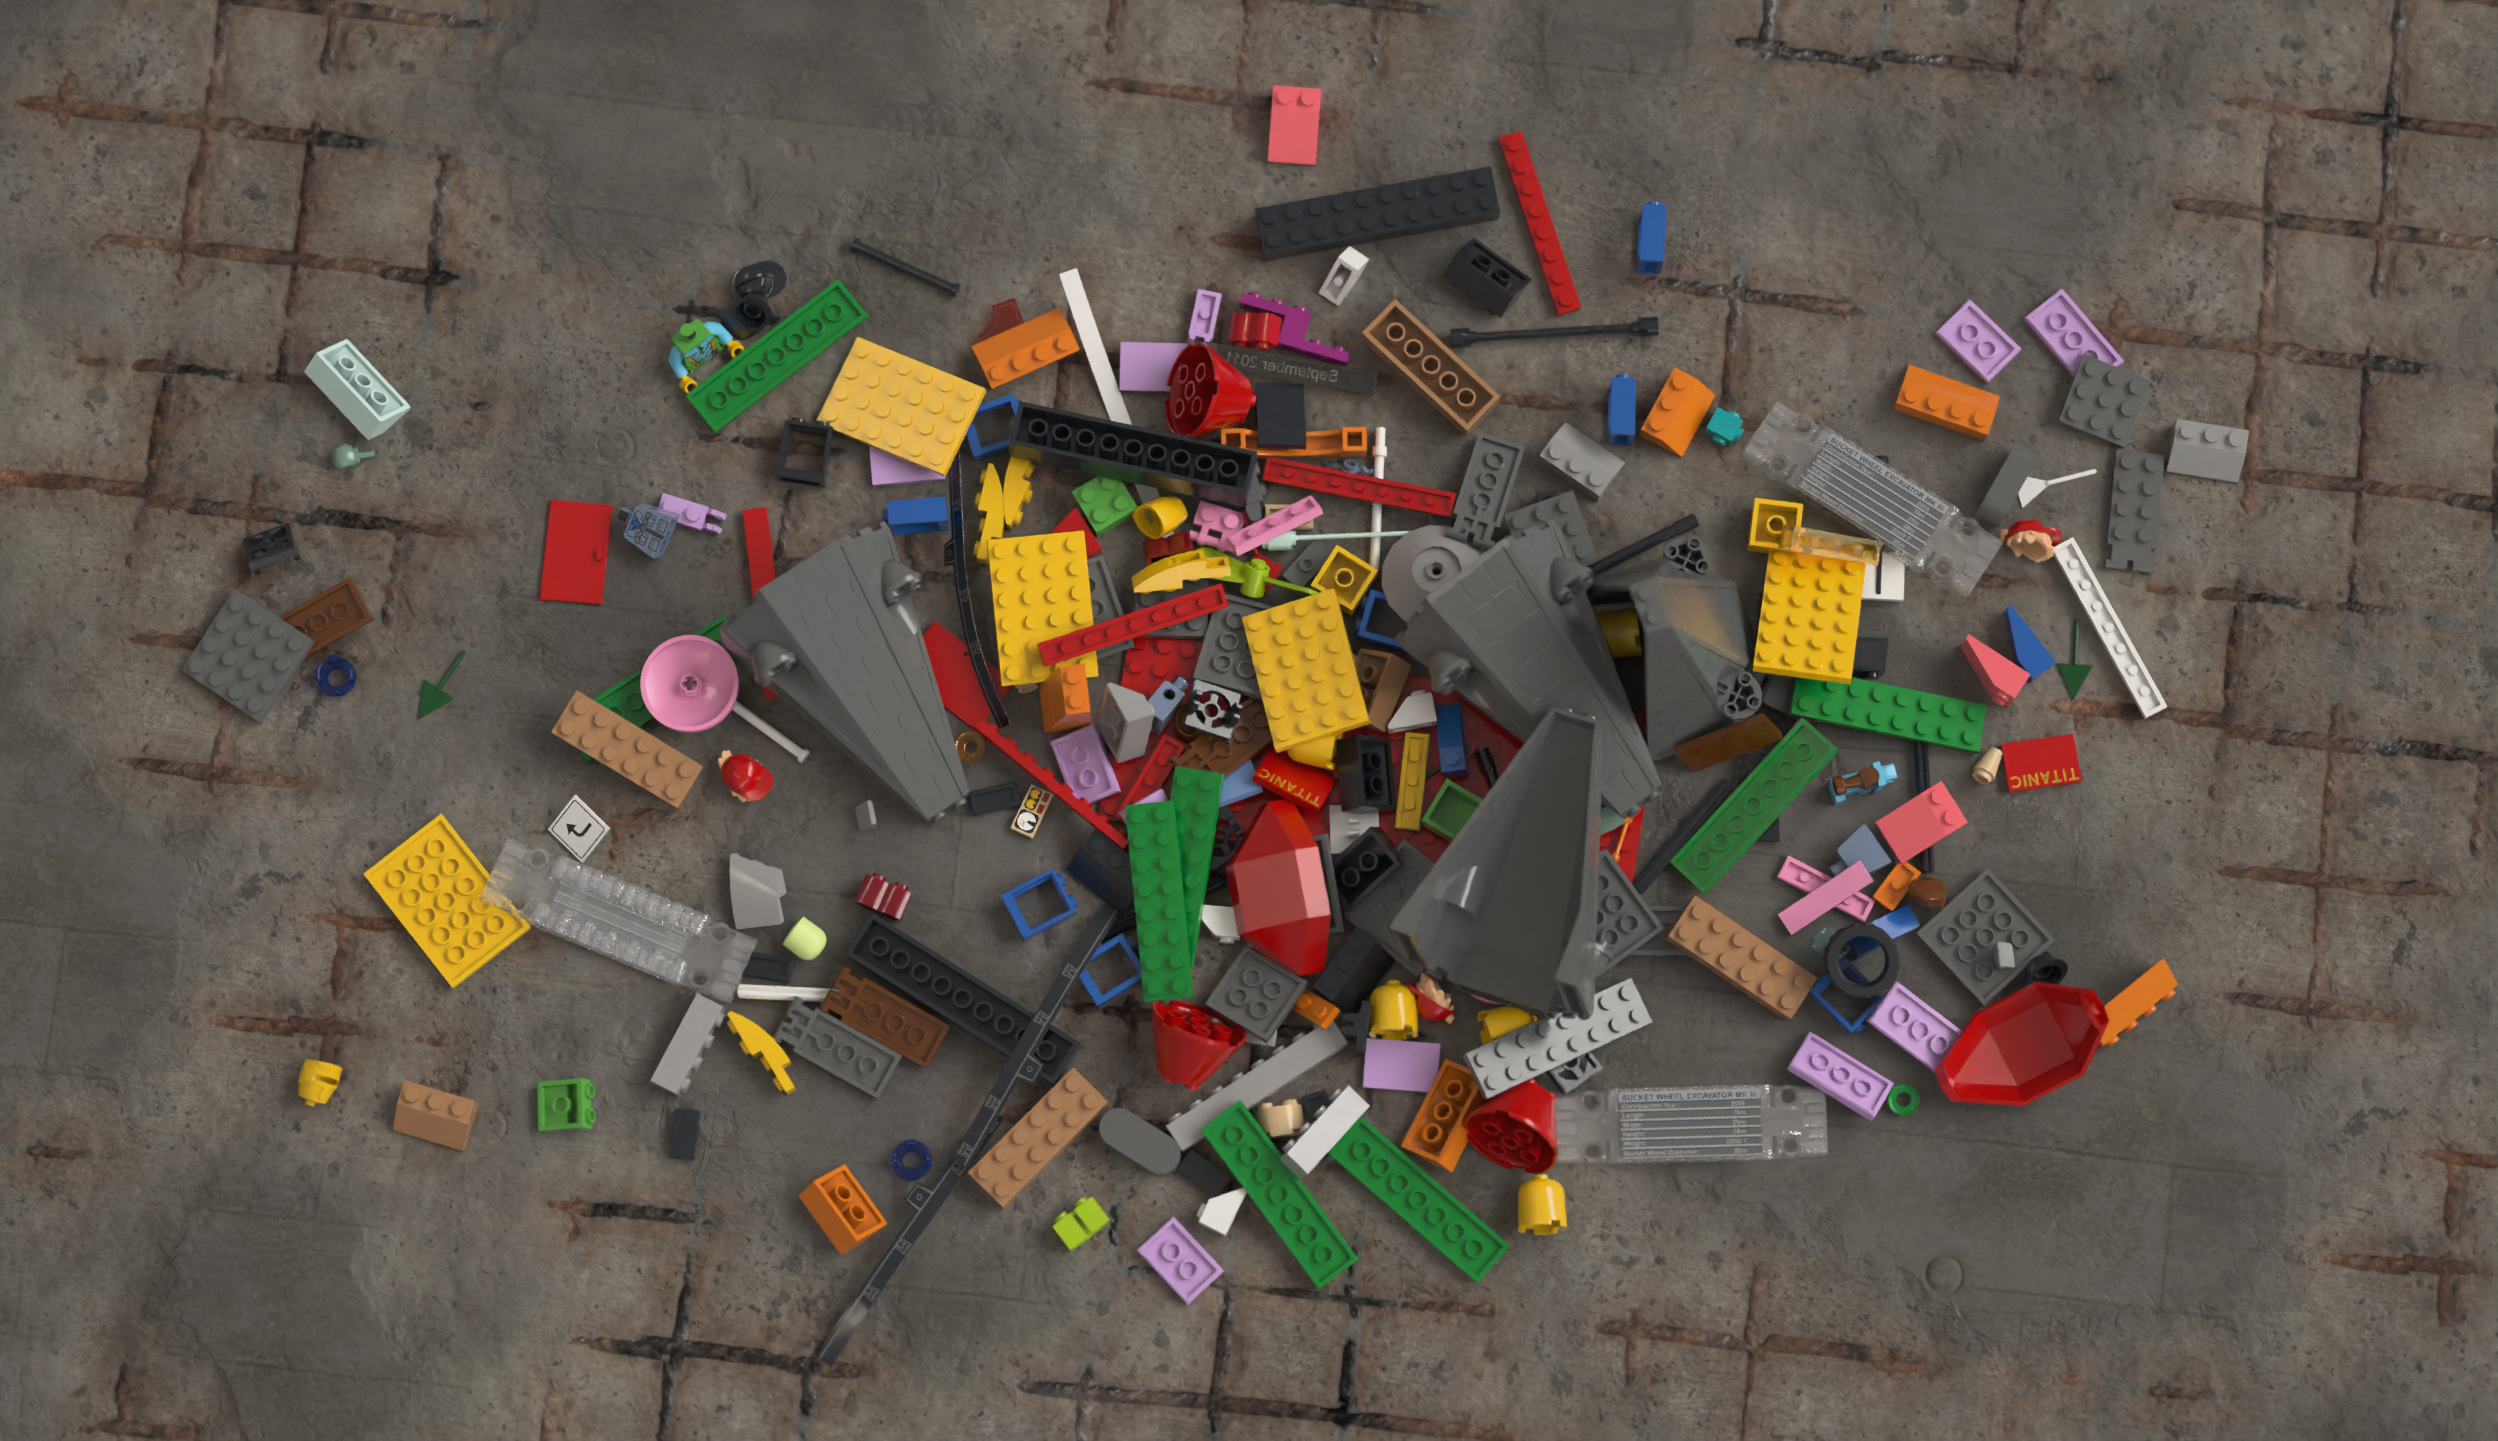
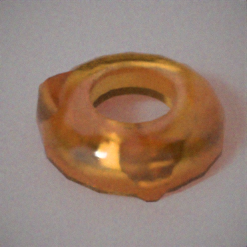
[955,731,985,762]

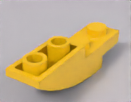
[1003,457,1035,530]
[974,463,1005,565]
[1131,550,1231,594]
[727,1011,796,1095]

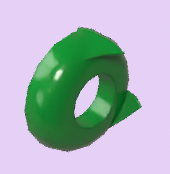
[1888,1084,1920,1116]

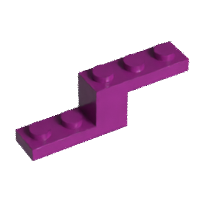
[1239,292,1350,368]

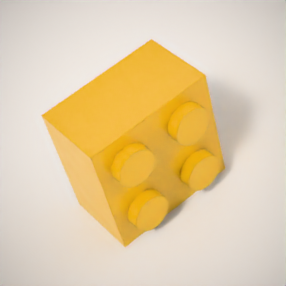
[1747,498,1803,554]
[1311,545,1378,616]

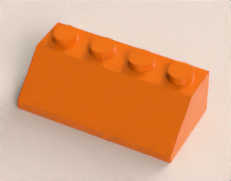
[971,308,1080,390]
[1893,365,2000,441]
[2098,959,2178,1049]
[1401,1059,1490,1172]

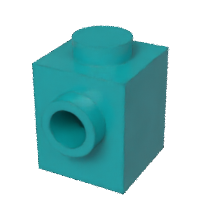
[1705,407,1744,447]

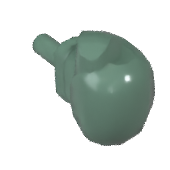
[332,444,375,470]

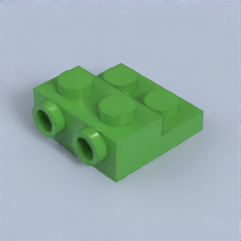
[537,1078,596,1132]

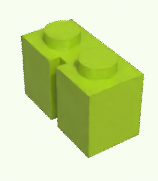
[1052,1196,1110,1252]

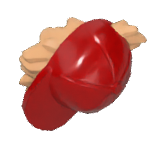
[1999,519,2062,563]
[718,750,774,802]
[1404,972,1455,1025]

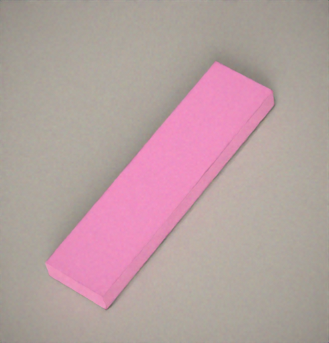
[1226,495,1323,556]
[1777,855,1876,922]
[1778,861,1874,935]

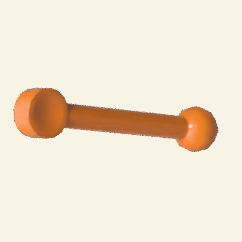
[1611,817,1633,862]

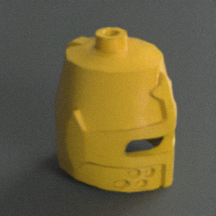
[1132,496,1188,540]
[298,1059,343,1107]

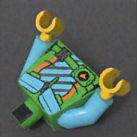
[668,319,745,394]

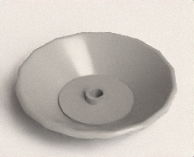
[1381,525,1486,622]

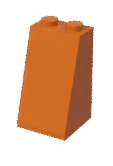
[1039,664,1092,734]

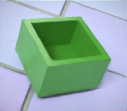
[1072,476,1137,538]
[1421,779,1483,843]

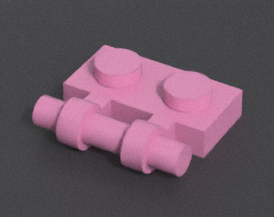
[1189,500,1245,553]

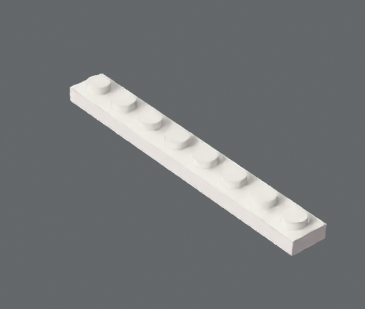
[2053,537,2167,719]

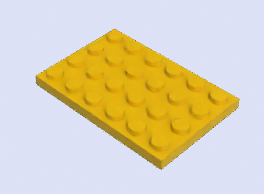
[817,337,986,477]
[986,531,1099,686]
[1753,551,1866,685]
[1242,588,1370,753]
[364,814,531,989]

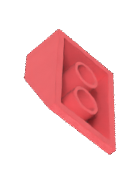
[1268,85,1321,166]
[1960,635,2031,707]
[1875,781,1968,864]

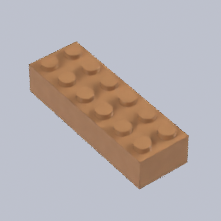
[1361,299,1500,437]
[551,691,703,809]
[1664,896,1817,1021]
[968,1067,1109,1210]

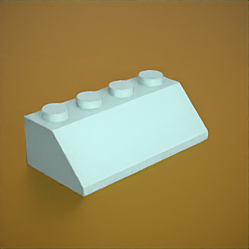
[304,339,411,440]

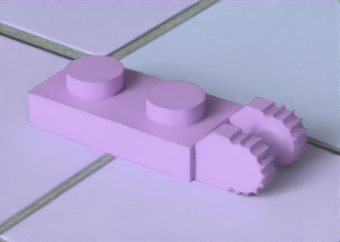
[1188,289,1222,344]
[658,493,727,534]

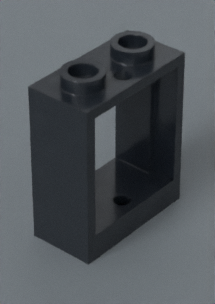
[776,417,835,488]

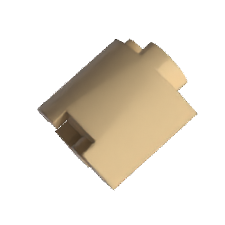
[1253,1099,1305,1139]

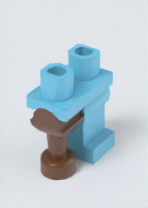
[1827,761,1897,806]

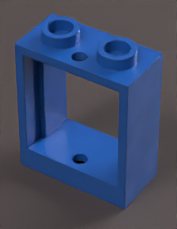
[1636,201,1667,274]
[1608,374,1636,446]
[966,394,1021,462]
[883,497,949,535]
[1354,589,1407,654]
[1001,868,1078,942]
[1079,933,1142,1009]
[1808,956,1884,1035]

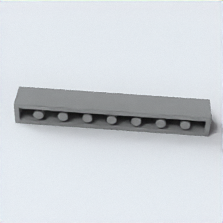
[1166,1021,1348,1153]

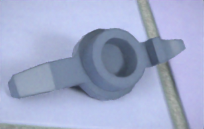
[1326,459,1373,476]

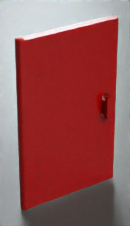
[539,499,613,605]
[923,621,1013,732]

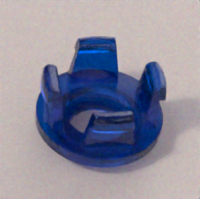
[315,655,357,697]
[891,1139,932,1181]

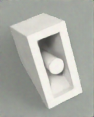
[1319,246,1369,306]
[1387,690,1437,734]
[1201,905,1240,944]
[1197,1188,1247,1237]

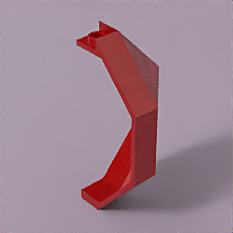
[1226,799,1331,976]
[1935,981,2109,1106]

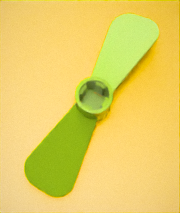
[1197,546,1319,598]

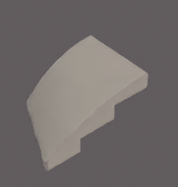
[730,853,787,930]

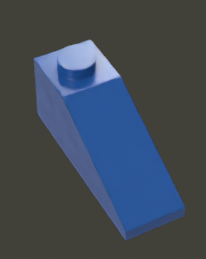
[2004,605,2056,683]
[1436,703,1469,779]
[1846,905,1920,961]

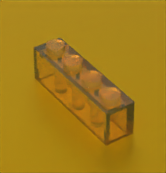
[1778,525,1882,566]

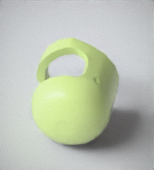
[782,916,827,961]

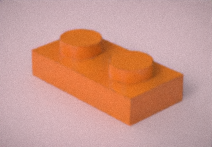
[1872,862,1921,912]
[1292,989,1340,1030]

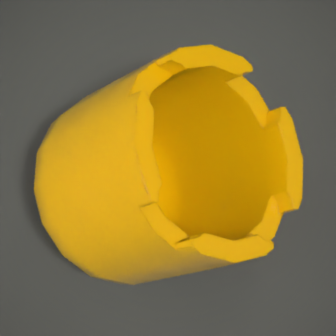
[1598,607,1642,658]
[1287,733,1343,771]
[1369,980,1418,1041]
[1477,1005,1538,1045]
[1518,1174,1567,1235]

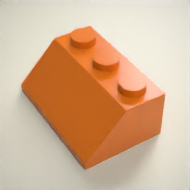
[1639,367,1715,458]
[798,1164,888,1256]

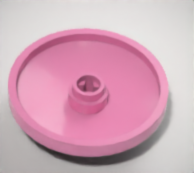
[640,635,739,733]

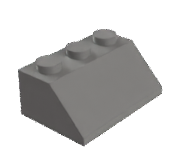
[2166,419,2249,483]
[1538,423,1625,502]
[1097,683,1155,763]

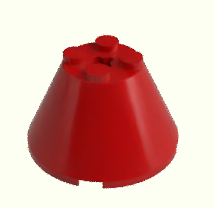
[1165,343,1256,438]
[1151,1000,1246,1090]
[1464,1078,1558,1174]

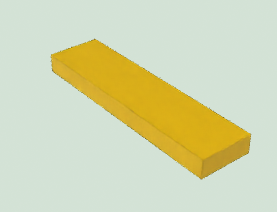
[1395,732,1430,832]

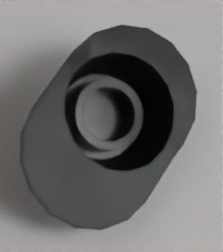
[730,260,787,301]
[721,293,773,340]
[2021,951,2068,989]

